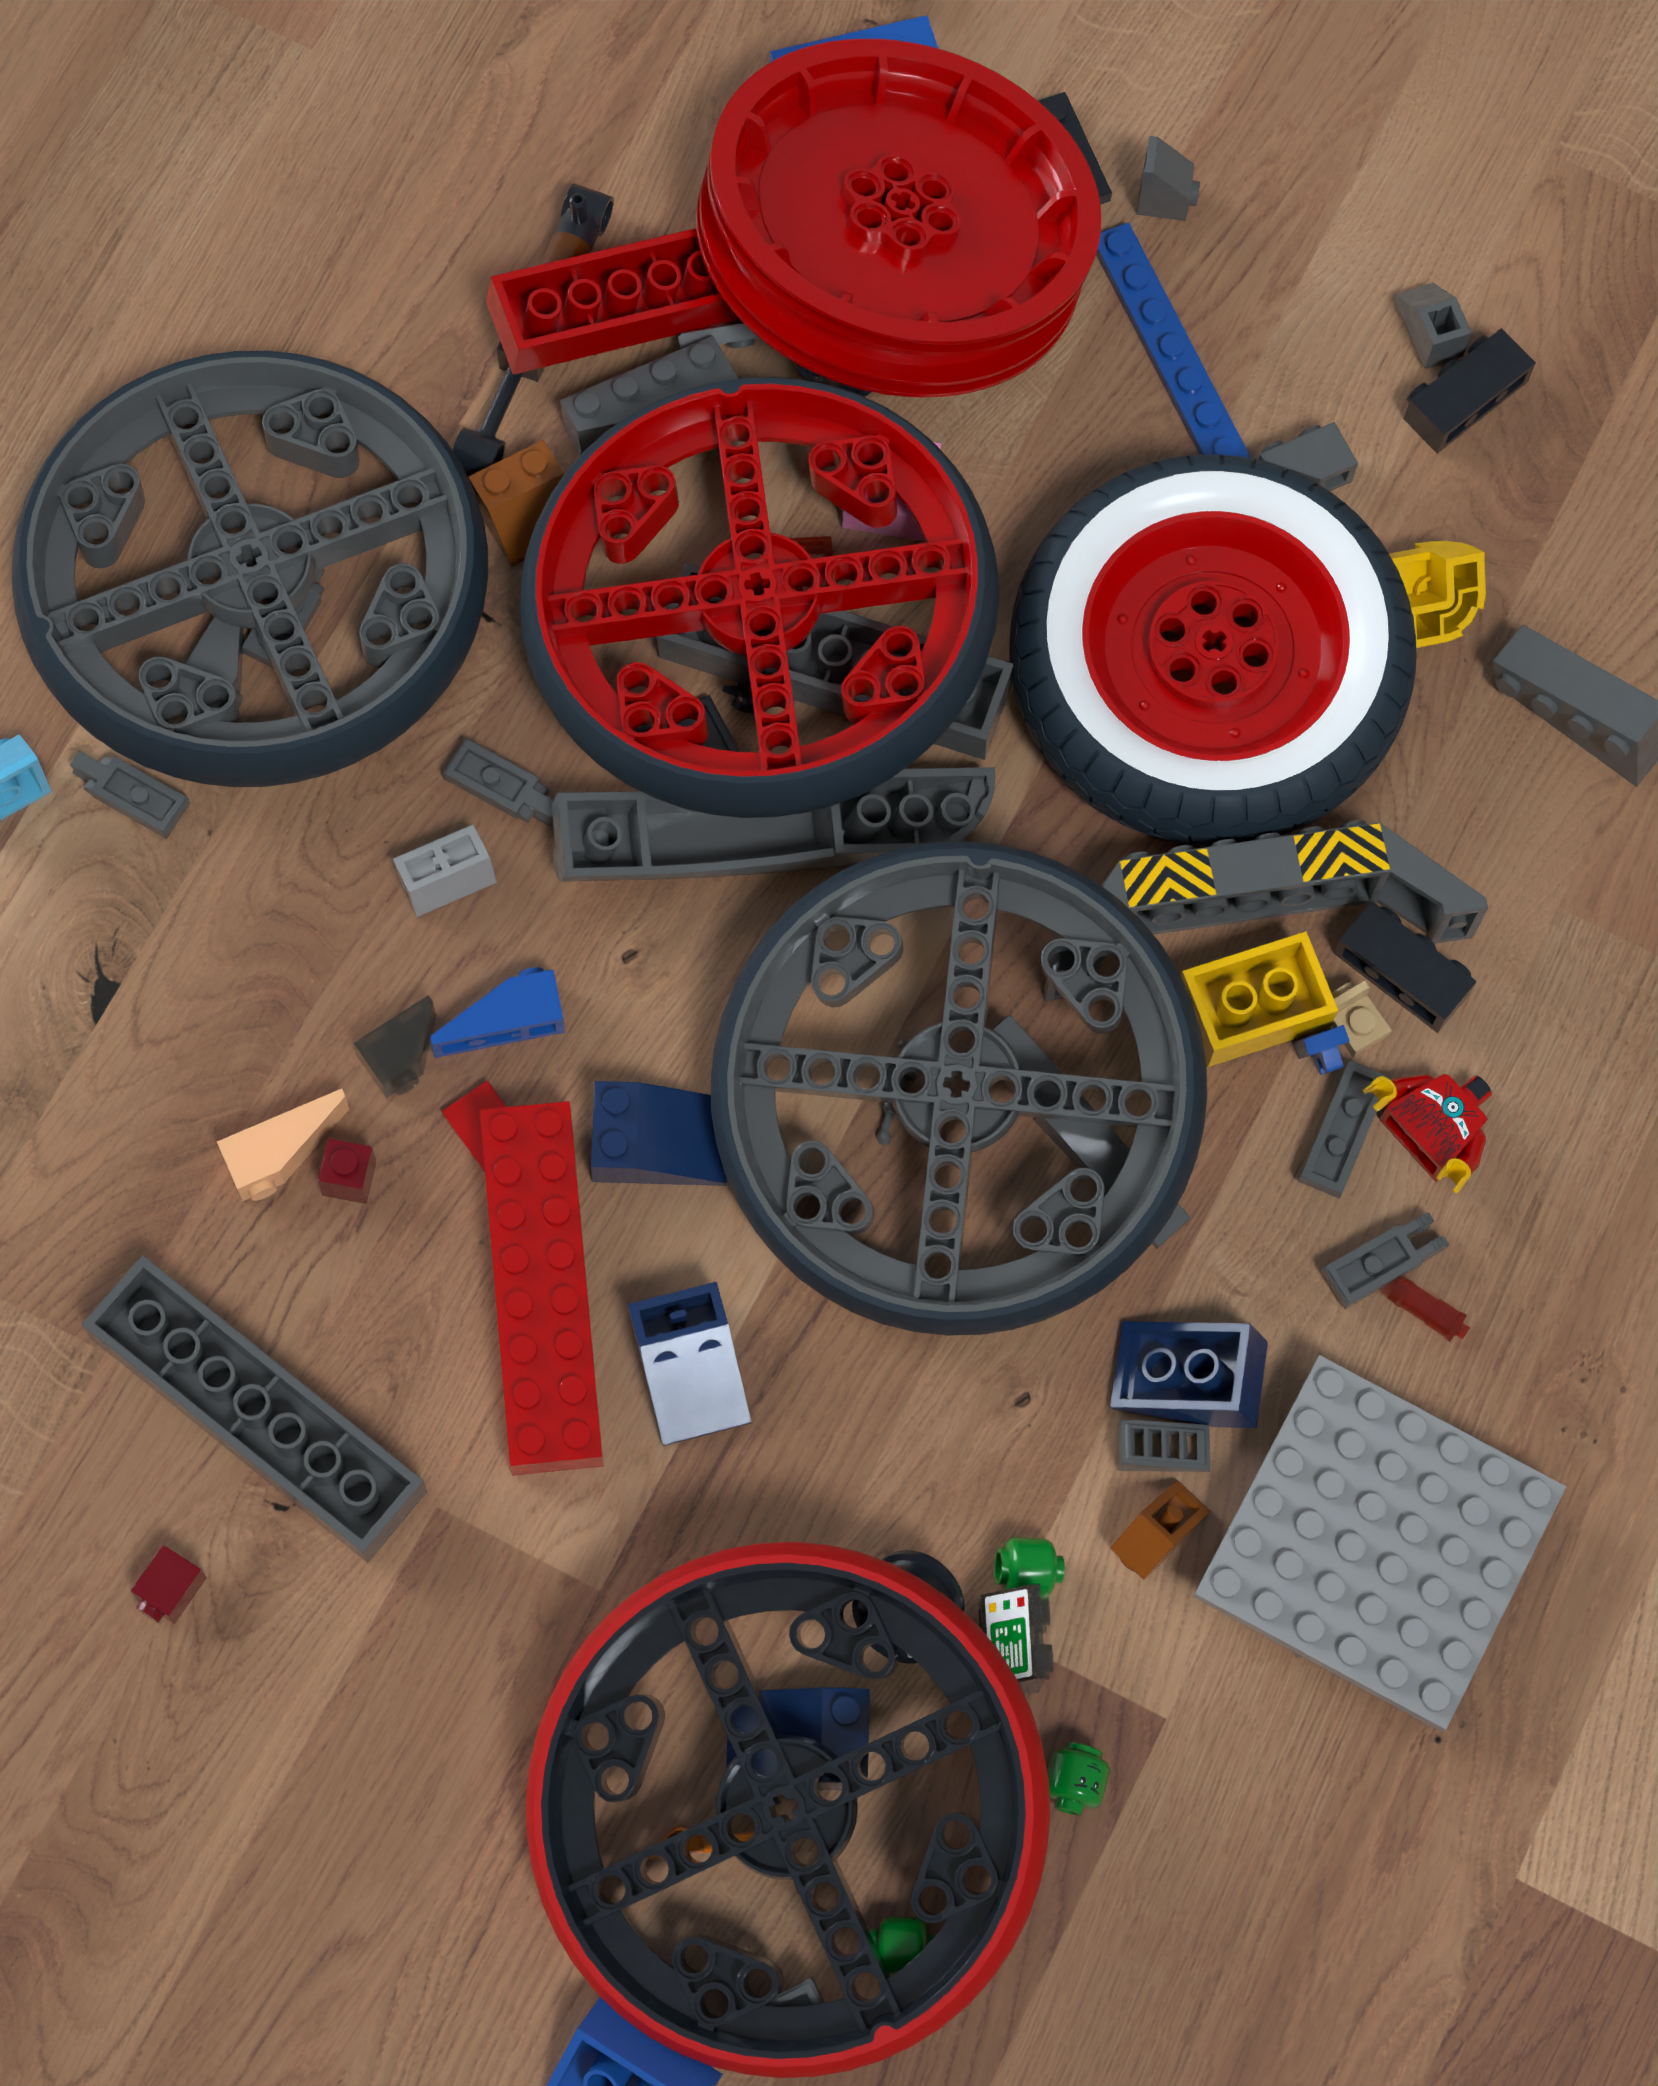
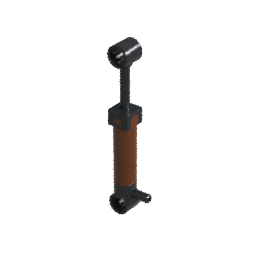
[453,183,614,475]

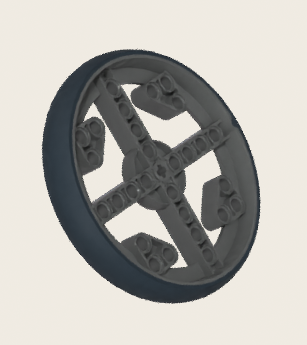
[12,350,488,787]
[711,841,1207,1336]

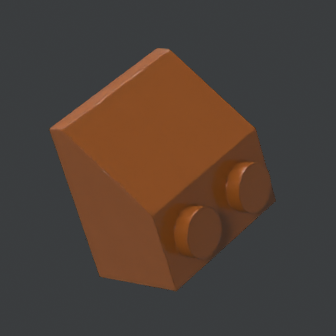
[468,439,564,567]

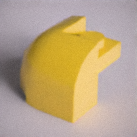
[1389,541,1486,648]

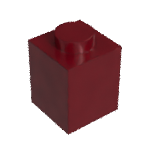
[318,1138,376,1204]
[131,1545,207,1624]

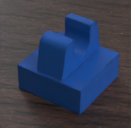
[1293,1025,1350,1075]

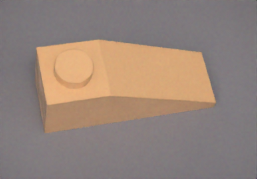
[217,1088,349,1201]

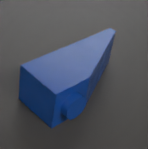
[430,967,565,1058]

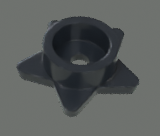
[722,682,755,714]

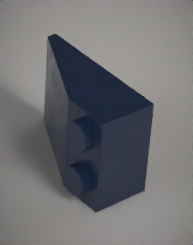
[591,1081,727,1186]
[1110,1321,1268,1428]
[726,1687,870,1790]

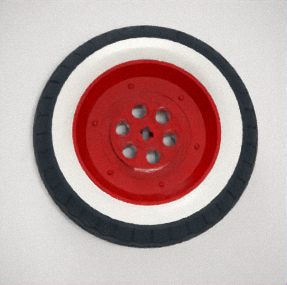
[1009,454,1417,846]

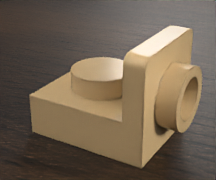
[1331,980,1392,1058]

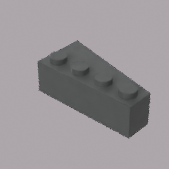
[560,336,739,455]
[1493,625,1658,787]

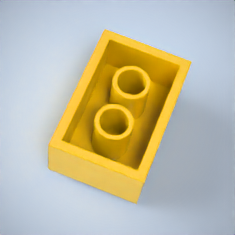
[1181,931,1338,1067]

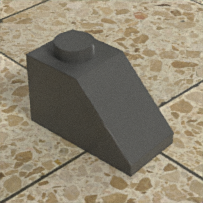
[1137,136,1200,221]

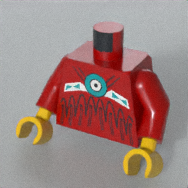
[1363,1074,1492,1194]

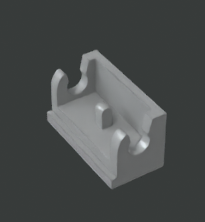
[393,825,497,917]

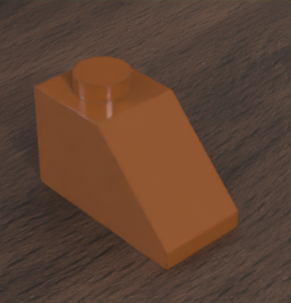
[1110,1480,1211,1580]

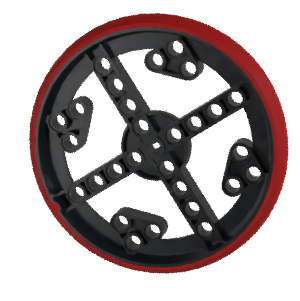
[526,1542,1050,2078]

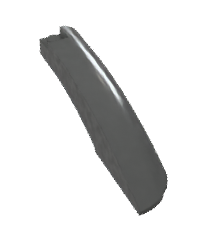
[552,767,995,882]

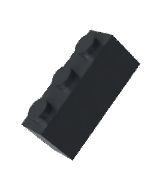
[1403,328,1536,454]
[1333,901,1477,1033]

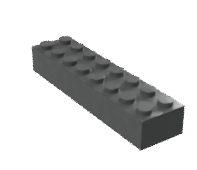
[657,562,1014,760]
[81,1255,427,1563]

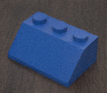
[546,1997,723,2086]

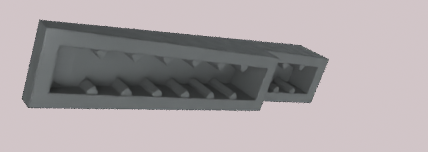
[993,1015,1191,1249]

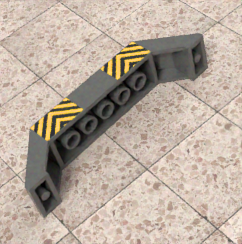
[1043,820,1488,1001]

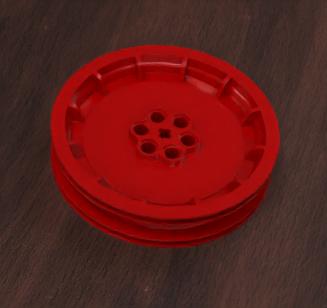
[696,39,1102,398]

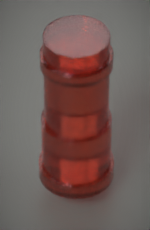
[1387,1276,1470,1342]

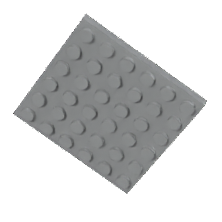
[1193,1355,1567,1733]

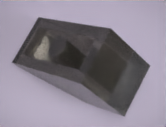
[353,995,436,1099]

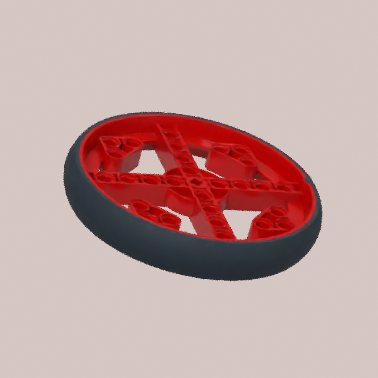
[520,377,999,818]

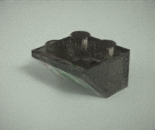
[978,1584,1053,1694]

